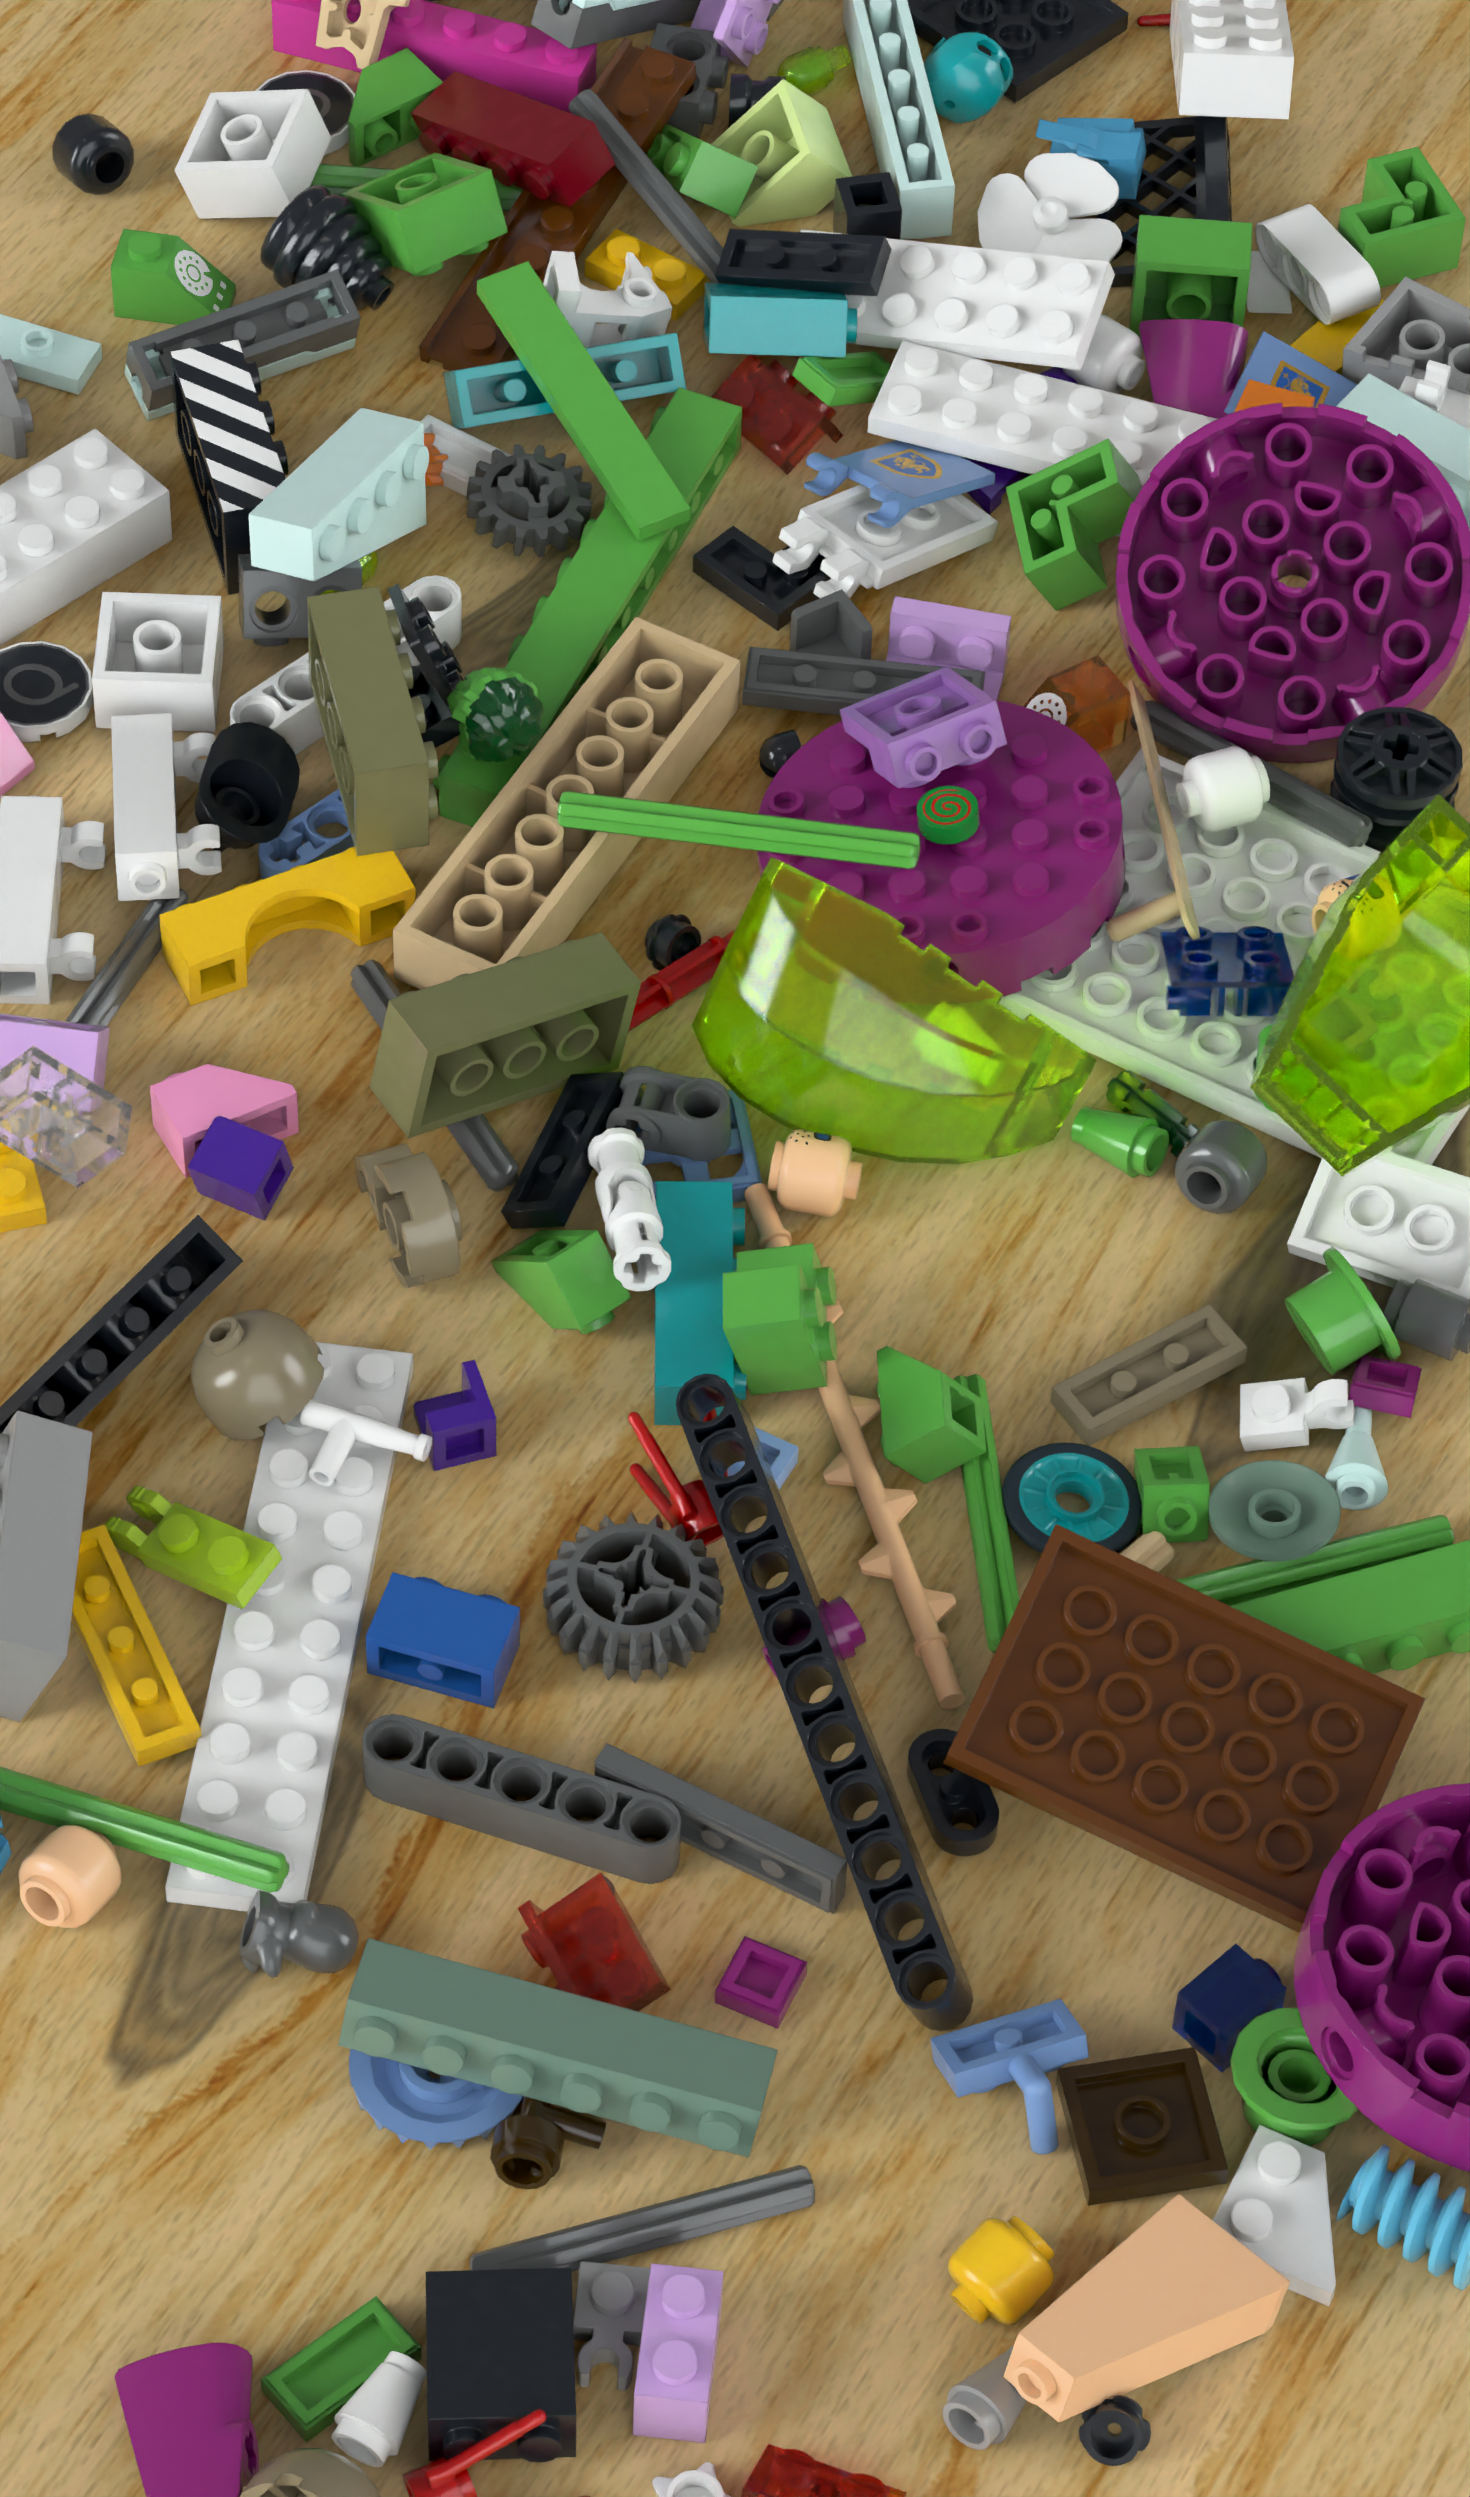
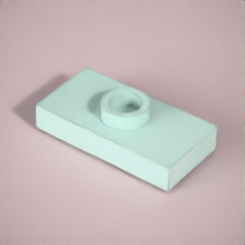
[0,314,102,395]

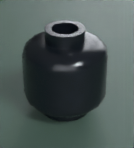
[52,113,134,195]

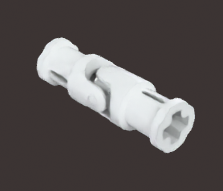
[588,1127,671,1292]

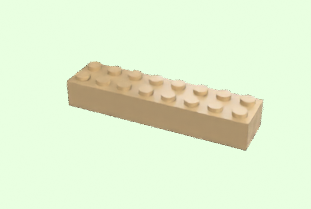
[393,617,740,990]

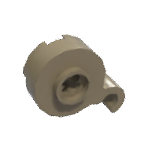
[355,1143,462,1289]

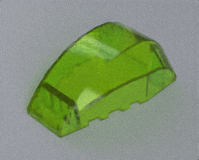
[1250,794,1470,1177]
[692,857,1097,1164]

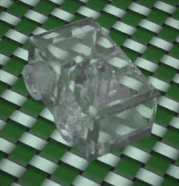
[0,1046,132,1188]

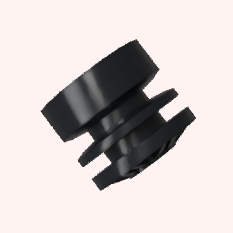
[1329,707,1463,866]

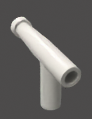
[300,1399,432,1486]

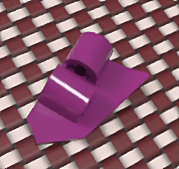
[1139,319,1249,419]
[115,2343,259,2497]

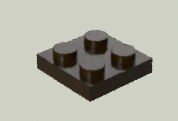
[1056,2047,1229,2206]

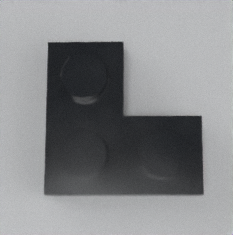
[693,526,831,631]

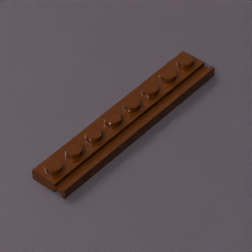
[419,38,696,371]

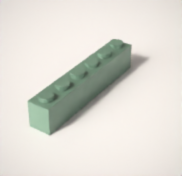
[338,1938,778,2158]

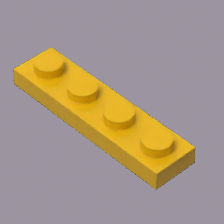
[71,1524,202,1767]

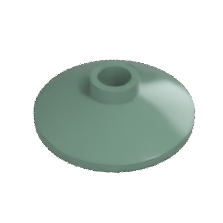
[1209,1460,1341,1561]

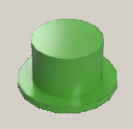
[1284,1247,1401,1375]
[1230,2008,1358,2146]

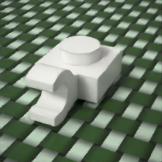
[1240,1378,1354,1452]

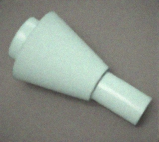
[1325,1406,1388,1510]

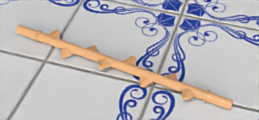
[744,1183,965,1709]

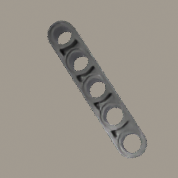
[362,1714,682,1884]

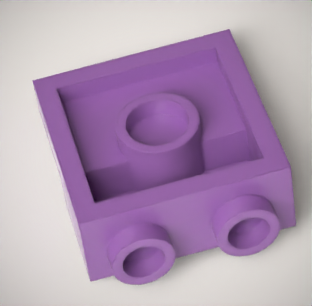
[839,667,1007,788]

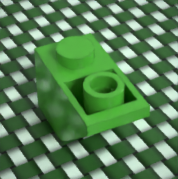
[348,48,443,166]
[646,124,758,218]
[877,1346,986,1484]

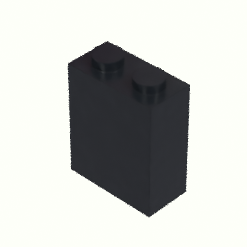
[426,2268,576,2463]

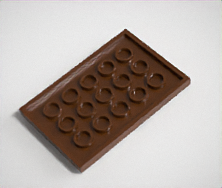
[943,1524,1425,1933]

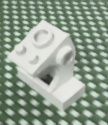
[543,251,673,348]

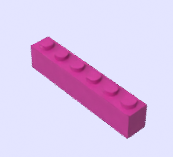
[271,0,597,114]

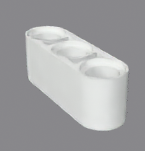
[1255,204,1381,325]

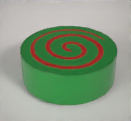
[917,786,979,844]

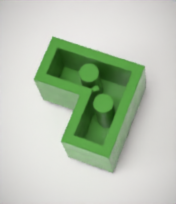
[1338,147,1466,288]
[1006,438,1142,611]
[723,1243,837,1395]

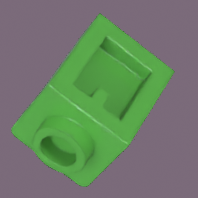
[1134,1446,1210,1543]

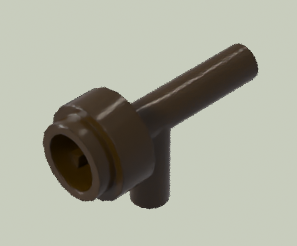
[490,2096,606,2190]

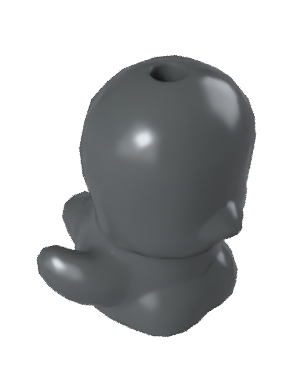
[239,1890,359,1978]

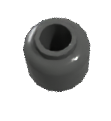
[1175,1120,1267,1214]

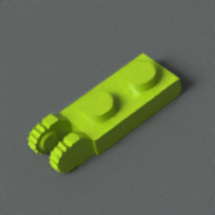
[105,1485,283,1609]

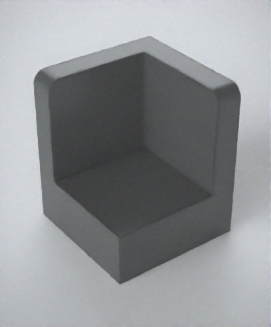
[789,590,873,659]

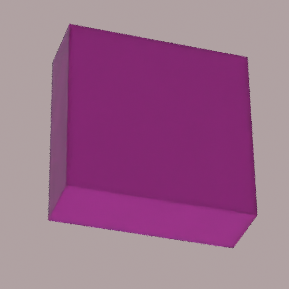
[1348,1355,1422,1418]
[715,1936,808,2029]

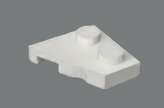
[1213,2125,1336,2307]

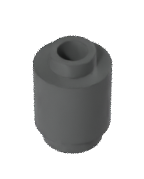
[1383,1279,1470,1361]

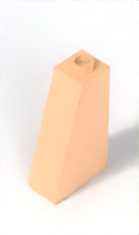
[1003,2194,1290,2422]

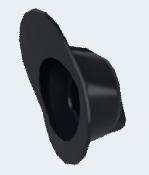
[195,722,300,853]

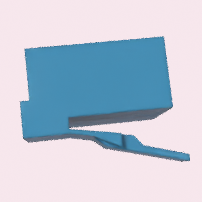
[1036,118,1146,199]

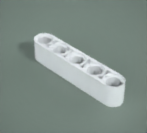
[230,575,462,755]

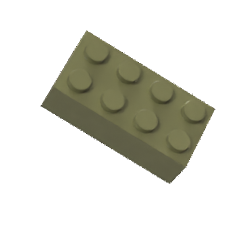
[307,586,439,856]
[370,932,641,1138]

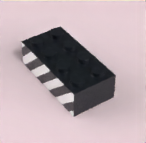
[171,340,289,595]

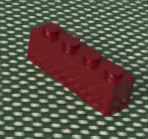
[410,71,615,207]

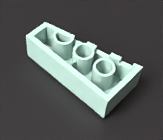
[249,407,429,582]

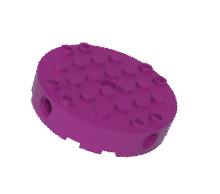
[1116,403,1470,763]
[757,700,1126,1007]
[1294,1783,1470,2172]

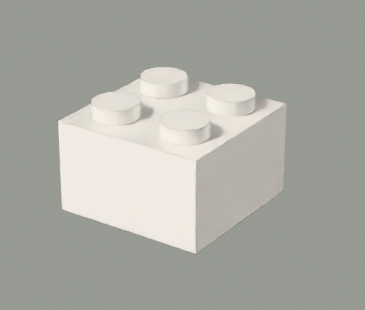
[174,89,331,219]
[92,592,224,732]

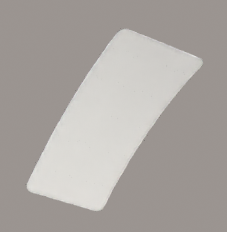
[1246,251,1292,314]

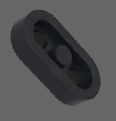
[907,1729,999,1856]

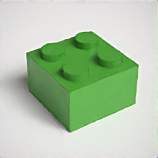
[342,152,508,276]
[1129,215,1252,338]

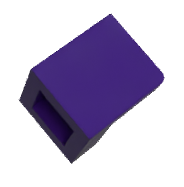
[187,1116,294,1221]
[413,1359,497,1471]

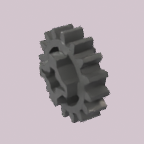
[466,444,593,557]

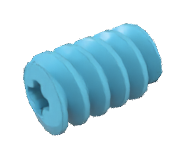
[1336,2144,1470,2291]

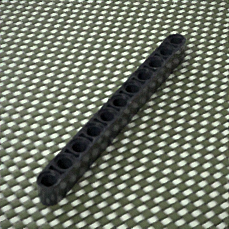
[676,1374,973,2031]

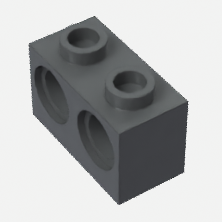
[650,23,729,139]
[238,554,362,646]

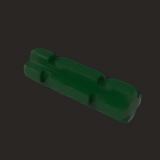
[1106,1070,1200,1158]

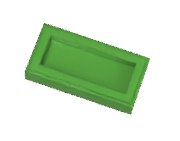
[792,351,891,407]
[261,2296,421,2442]

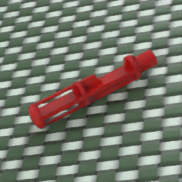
[628,926,754,1032]

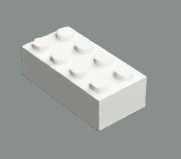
[1169,0,1294,119]
[0,429,172,646]

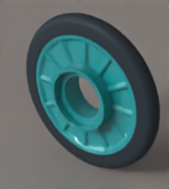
[1002,1442,1142,1554]

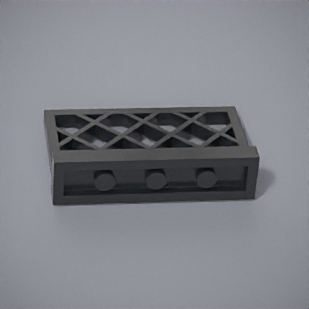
[1097,116,1232,287]

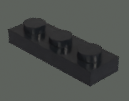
[715,229,892,296]
[501,1072,624,1229]

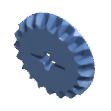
[349,2049,524,2150]

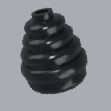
[260,185,394,312]

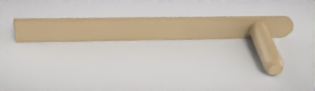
[1106,680,1200,942]

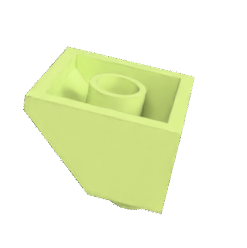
[711,79,852,227]

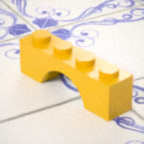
[159,846,416,1006]

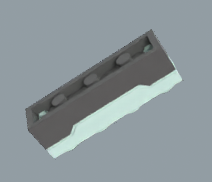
[531,0,701,49]
[124,269,361,421]

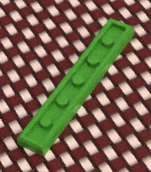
[477,261,691,541]

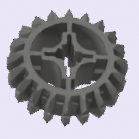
[543,1510,724,1684]

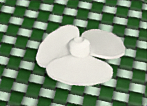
[977,153,1123,262]

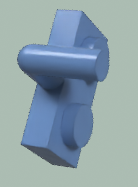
[930,1998,1089,2154]

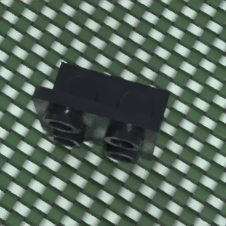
[388,583,464,748]

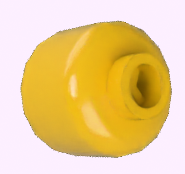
[948,2216,1055,2325]

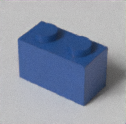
[366,1572,520,1708]

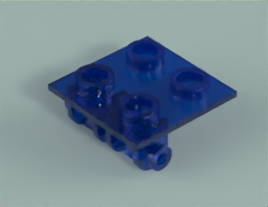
[1160,926,1296,1017]

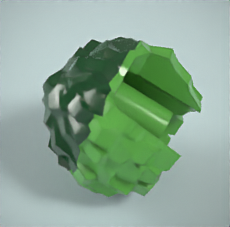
[447,667,544,762]

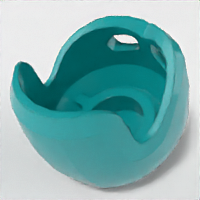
[924,32,1013,123]

